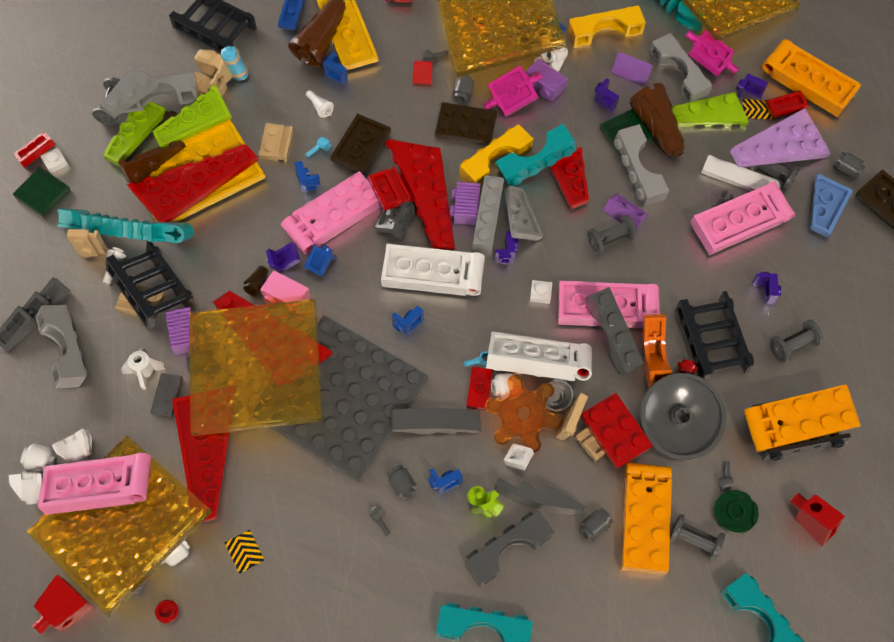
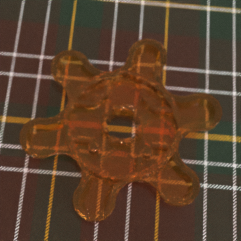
[485,374,563,453]

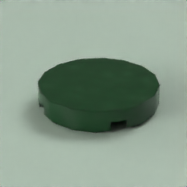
[713,490,759,535]

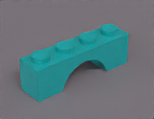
[495,124,577,186]
[720,573,804,642]
[436,603,533,642]

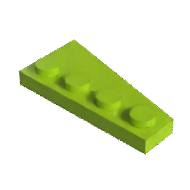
[152,84,232,150]
[672,92,749,127]
[103,101,167,167]

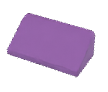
[611,52,653,86]
[604,194,648,229]

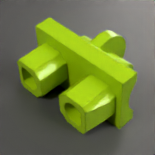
[467,486,504,518]

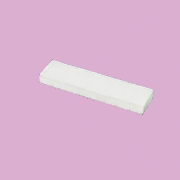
[701,155,782,192]

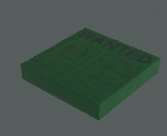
[599,109,653,156]
[13,167,70,217]

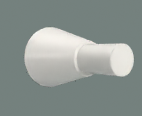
[306,90,334,118]
[102,247,127,285]

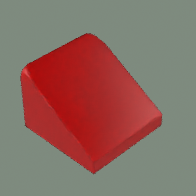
[413,61,433,85]

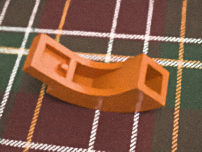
[641,314,672,388]

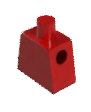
[790,493,845,546]
[32,574,93,635]

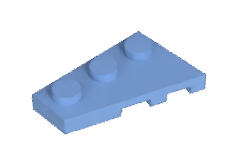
[810,173,853,238]

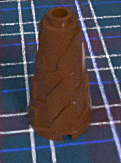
[288,0,346,68]
[629,83,685,158]

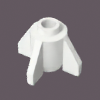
[534,36,568,71]
[121,348,166,390]
[52,428,93,463]
[8,471,44,504]

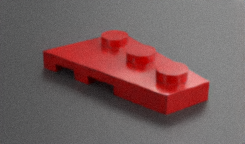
[549,147,589,209]

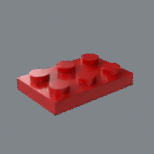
[580,393,653,470]

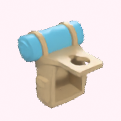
[194,46,248,93]

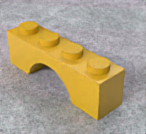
[567,5,646,48]
[459,124,534,187]

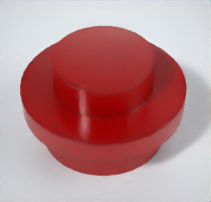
[677,359,698,375]
[155,600,179,623]

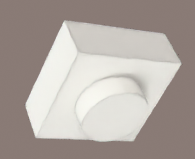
[40,147,68,174]
[530,280,552,304]
[504,443,534,471]

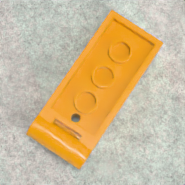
[762,39,862,117]
[743,384,861,452]
[620,462,672,575]

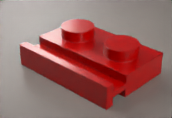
[368,166,411,211]

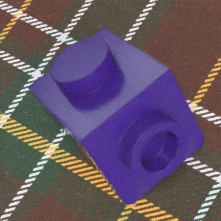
[736,73,768,99]
[594,78,619,112]
[494,231,518,264]
[266,242,301,272]
[752,272,782,305]

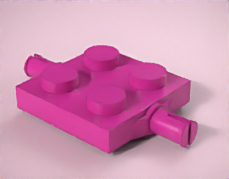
[685,29,739,76]
[483,66,543,117]

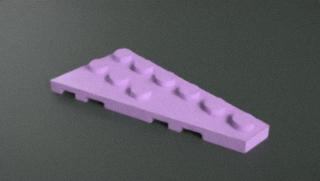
[730,108,831,167]

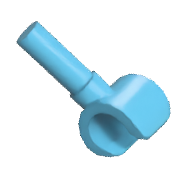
[305,137,331,158]
[464,351,488,367]

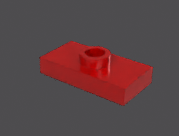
[765,91,809,119]
[13,132,55,168]
[466,367,493,411]

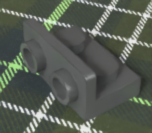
[373,201,416,240]

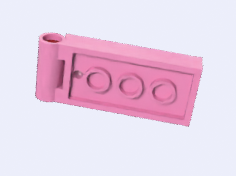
[281,171,382,255]
[690,181,796,255]
[558,281,660,328]
[38,453,151,515]

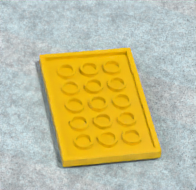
[143,119,265,222]

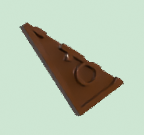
[118,140,186,184]

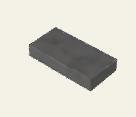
[150,373,183,418]

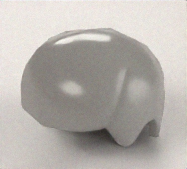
[541,379,574,412]

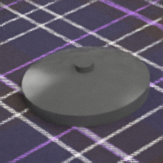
[639,373,726,460]

